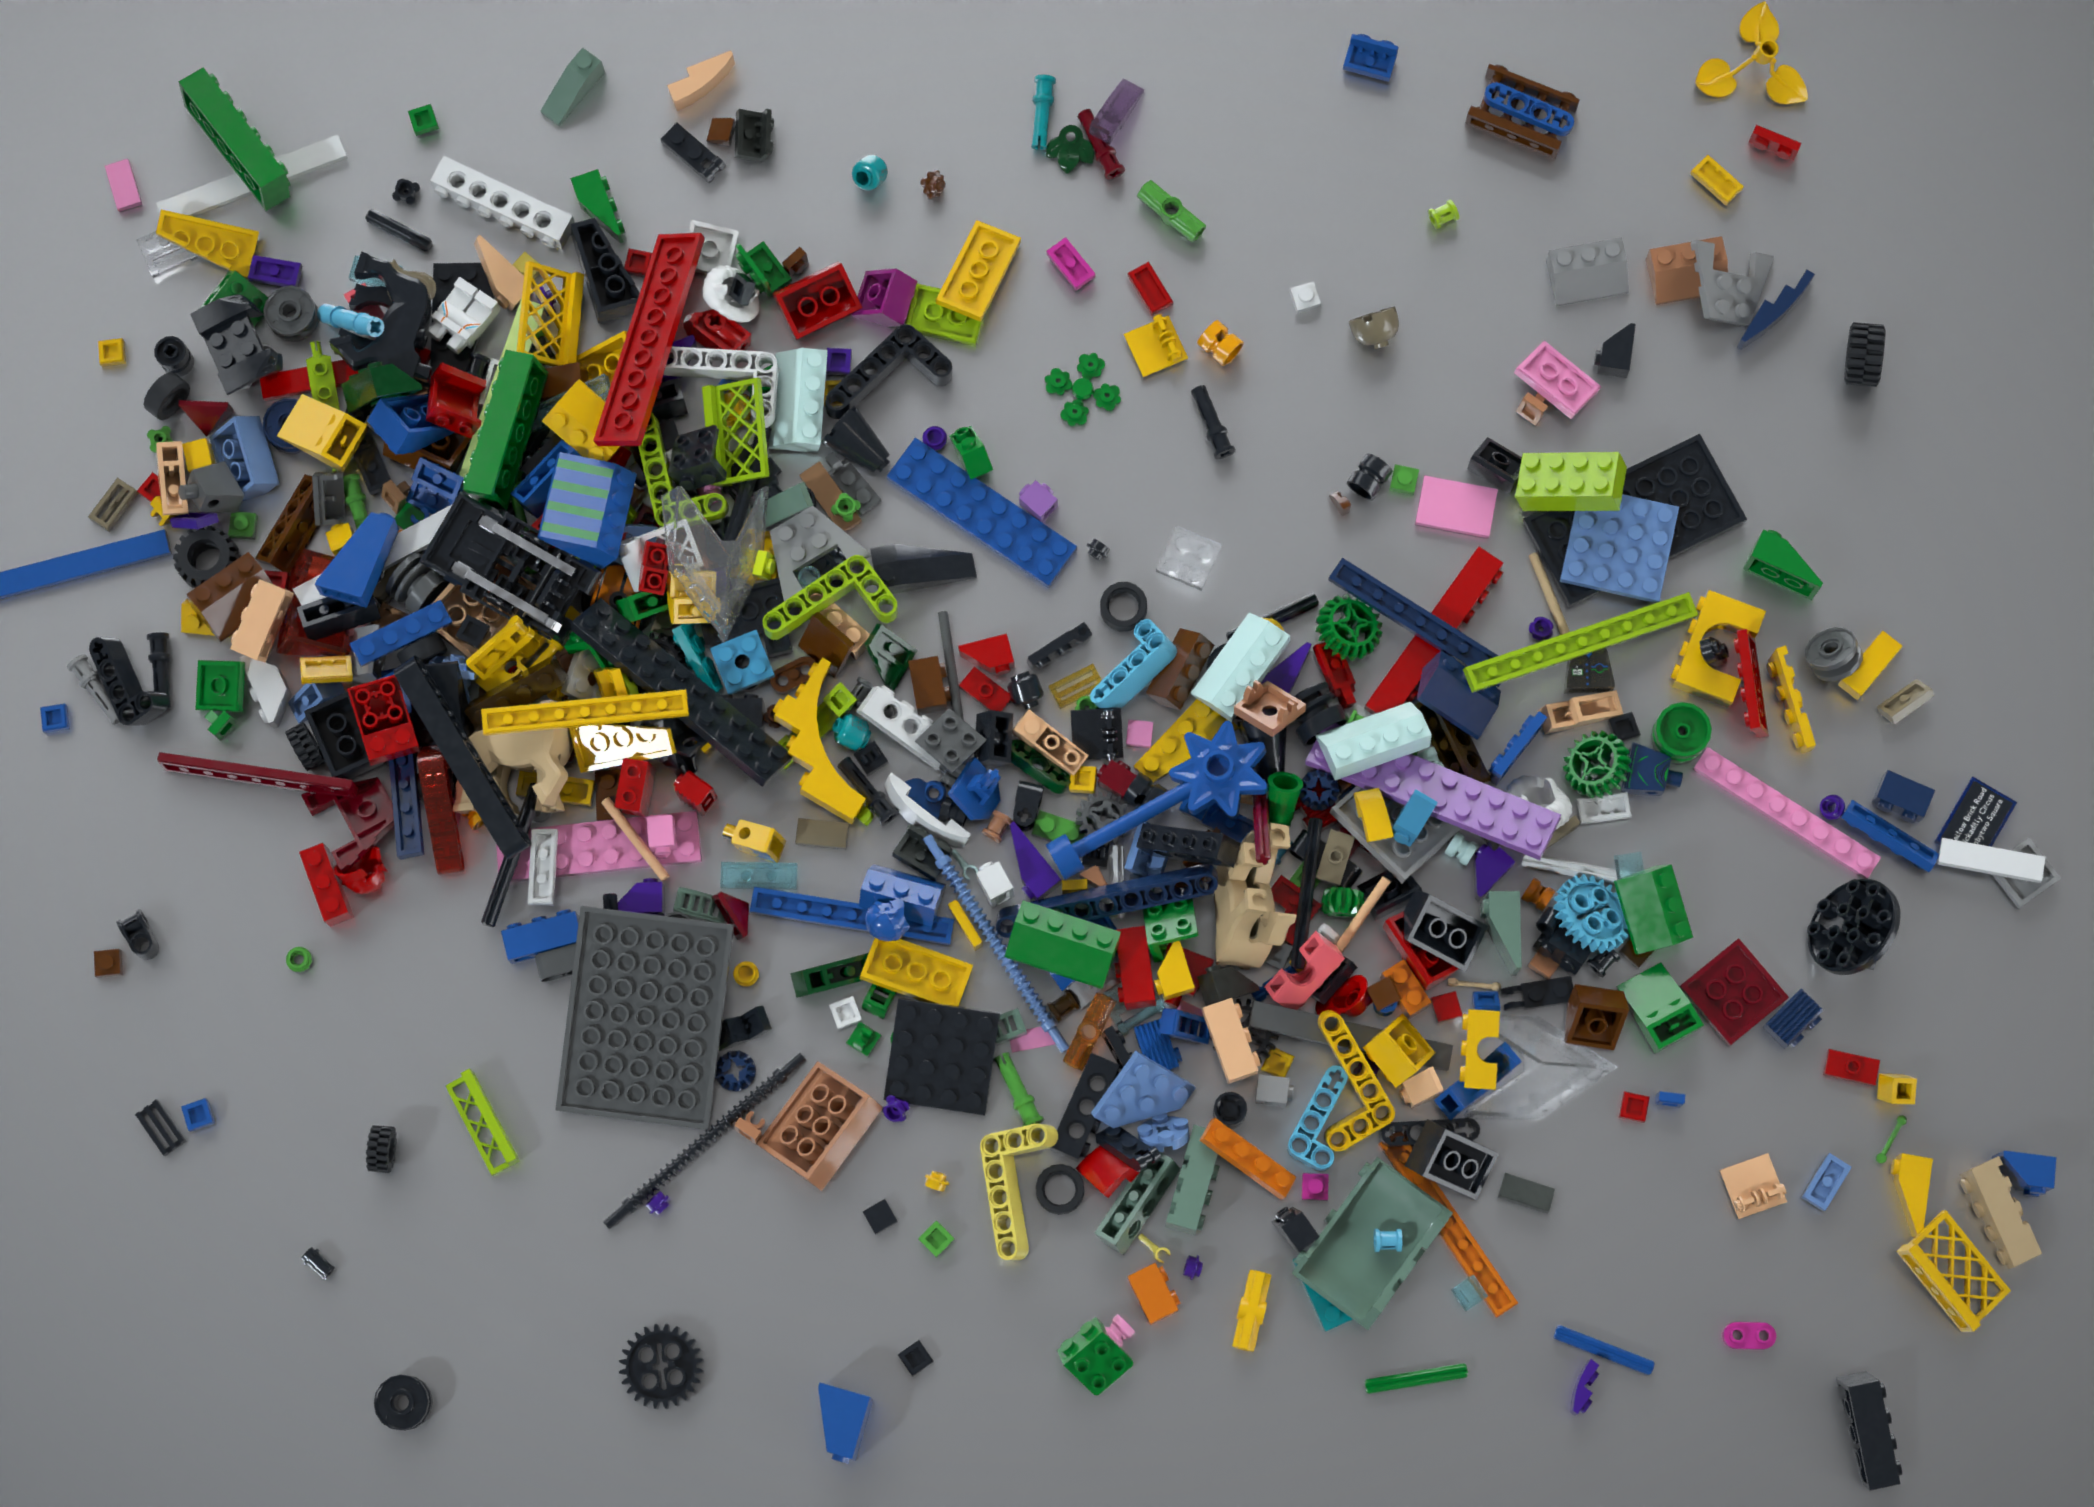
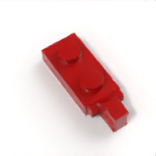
[1313,642,1356,709]

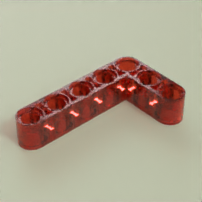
[417,745,465,875]

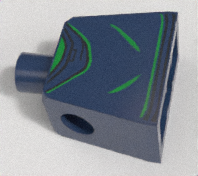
[1620,742,1683,796]

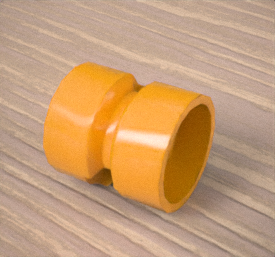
[1197,320,1244,366]

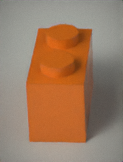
[1380,959,1432,1020]
[1127,1262,1181,1325]

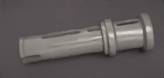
[67,654,120,725]

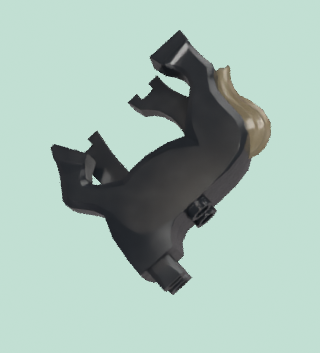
[329,251,436,390]

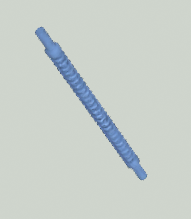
[923,834,1070,1053]

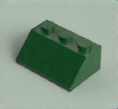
[341,362,422,413]

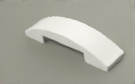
[884,772,971,848]

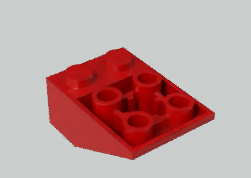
[347,675,420,766]

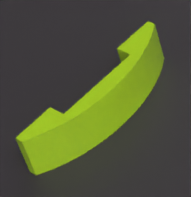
[778,682,858,770]

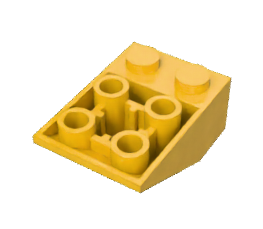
[277,394,368,472]

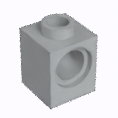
[1255,1074,1294,1107]

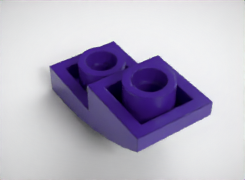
[1570,1359,1600,1415]

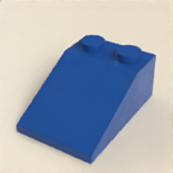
[367,394,455,455]

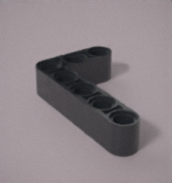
[825,324,952,419]

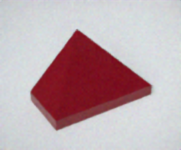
[179,400,234,437]
[711,892,749,940]

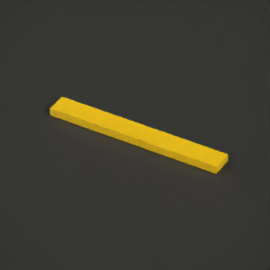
[481,689,689,736]

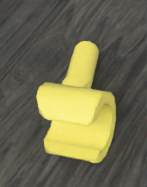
[1138,1233,1170,1263]

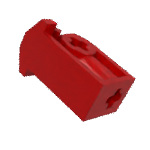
[683,309,751,351]

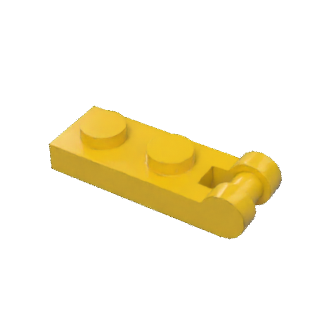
[466,615,535,681]

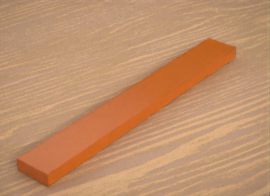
[1378,1132,1518,1318]

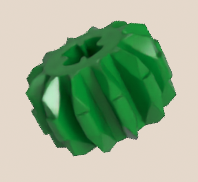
[1321,887,1365,918]

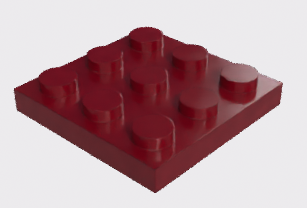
[1679,938,1789,1046]

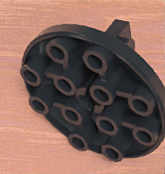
[1807,879,1901,975]

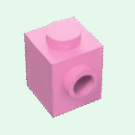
[646,815,677,855]

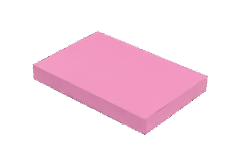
[1514,341,1601,419]
[1415,475,1498,539]

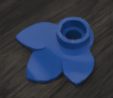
[905,778,947,819]

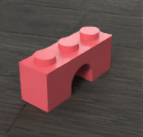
[1265,931,1345,1010]

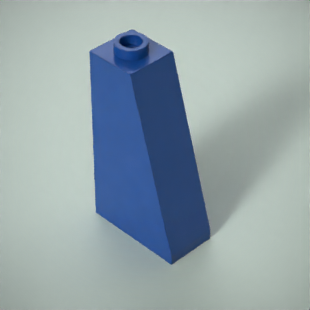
[315,512,399,608]

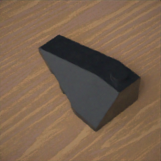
[870,544,977,594]

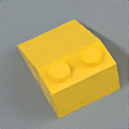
[576,331,628,400]

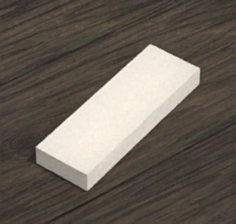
[528,829,558,906]

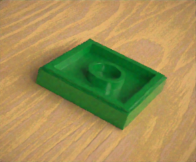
[195,660,245,712]

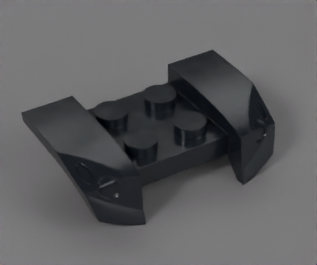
[190,294,283,395]

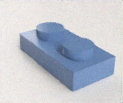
[1801,1153,1852,1212]

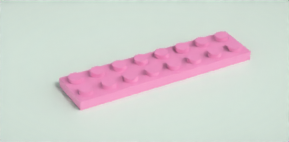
[496,811,702,882]

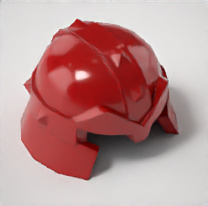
[333,846,388,894]

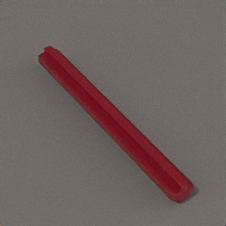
[1252,793,1271,865]

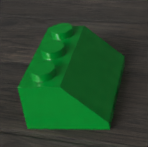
[1614,864,1694,954]

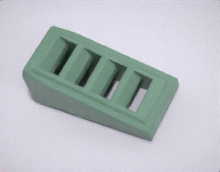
[673,887,725,923]
[996,1008,1027,1045]

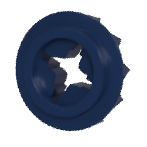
[1299,770,1339,811]
[716,1050,756,1092]

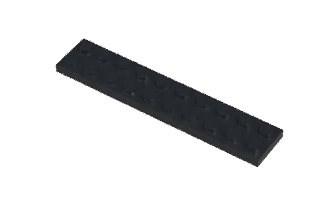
[569,598,792,787]

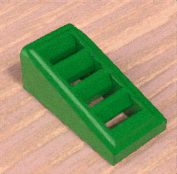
[861,984,897,1019]

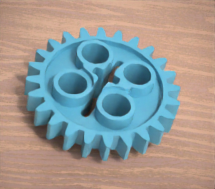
[1553,874,1629,953]

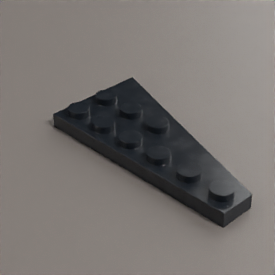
[430,263,495,374]

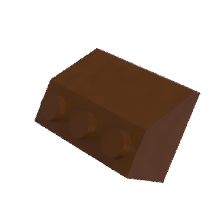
[383,432,472,473]
[186,552,273,642]

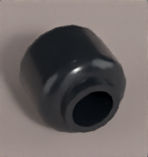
[1007,671,1044,710]

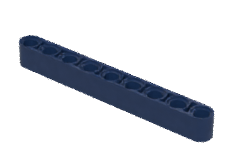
[996,864,1218,938]

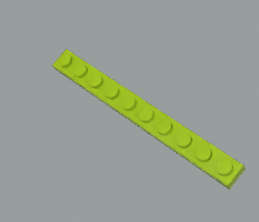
[1463,592,1698,693]

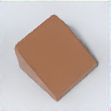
[1080,865,1108,888]
[1527,951,1559,980]

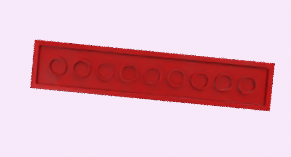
[593,233,705,446]

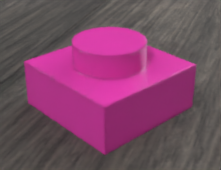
[1302,1173,1329,1201]

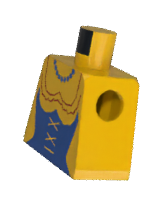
[722,819,786,864]

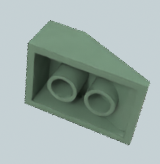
[1479,891,1522,976]

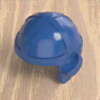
[865,898,910,942]

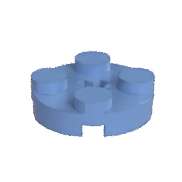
[1137,1113,1190,1152]

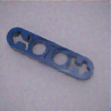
[1484,82,1574,136]

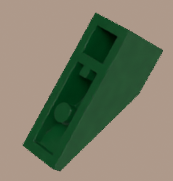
[790,953,869,998]

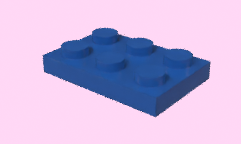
[1488,711,1547,786]

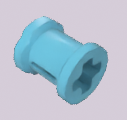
[1373,1229,1402,1252]

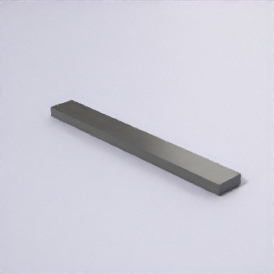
[1248,1001,1453,1071]

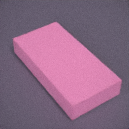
[105,159,143,212]

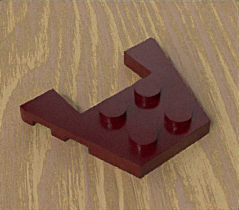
[301,777,394,874]

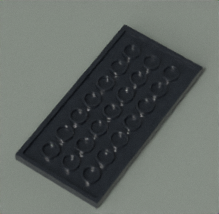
[1523,434,1747,607]

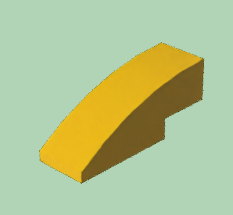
[1838,631,1902,701]

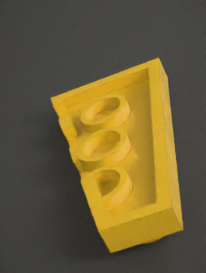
[1766,645,1816,754]
[1133,699,1238,784]

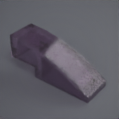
[1089,78,1145,145]

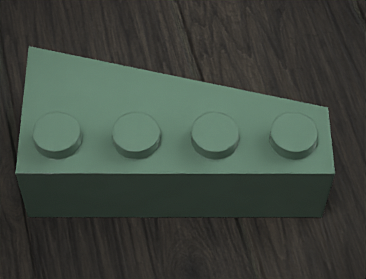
[1165,1125,1220,1235]

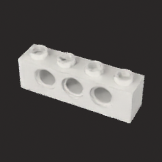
[856,686,941,770]

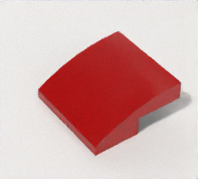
[1075,1146,1140,1198]

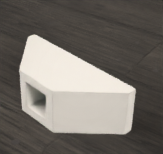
[239,655,292,729]

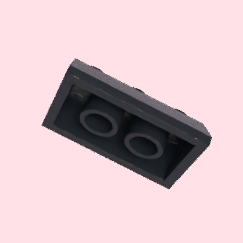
[1404,889,1489,972]

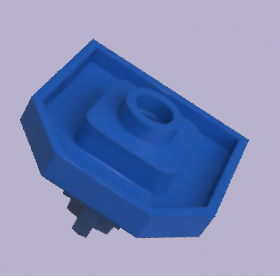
[948,757,1001,820]

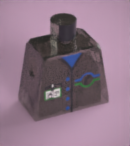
[1564,648,1615,694]

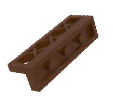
[255,474,317,574]

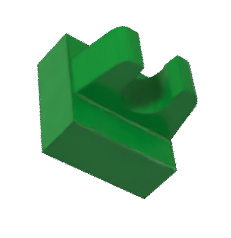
[204,710,237,741]
[846,1022,882,1057]

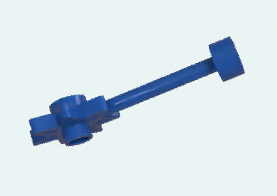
[1045,721,1268,880]

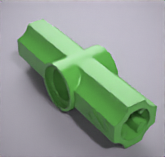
[1137,180,1206,243]

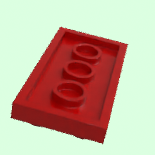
[1734,629,1769,738]

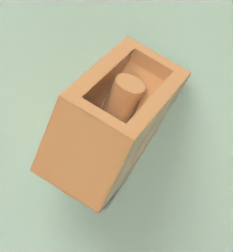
[1399,1066,1444,1109]

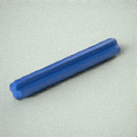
[1554,1325,1655,1375]

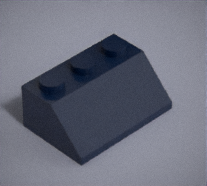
[1417,651,1501,740]

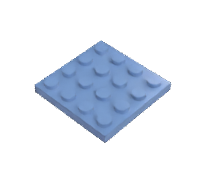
[1560,494,1679,603]

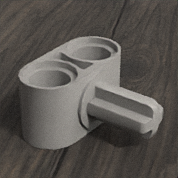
[1067,967,1121,1010]

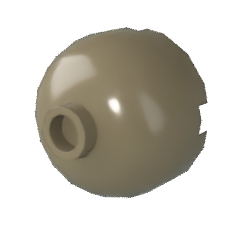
[1349,306,1399,349]

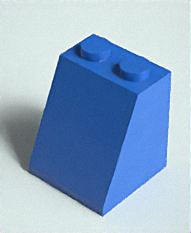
[818,1383,873,1464]

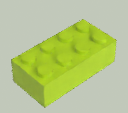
[1515,452,1627,511]

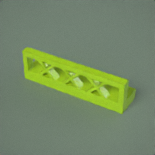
[445,1068,520,1176]

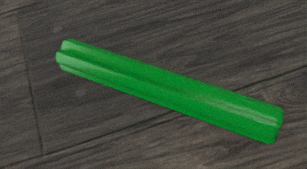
[1365,1363,1468,1394]

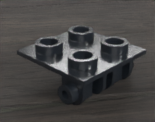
[1071,707,1124,761]

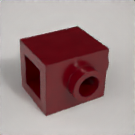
[1096,759,1137,801]

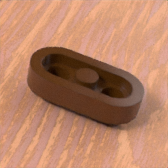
[770,656,816,694]

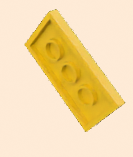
[936,220,1021,322]
[860,938,973,1006]

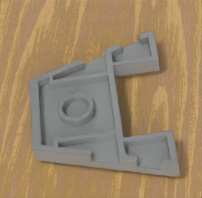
[1691,240,1774,326]
[770,506,871,601]

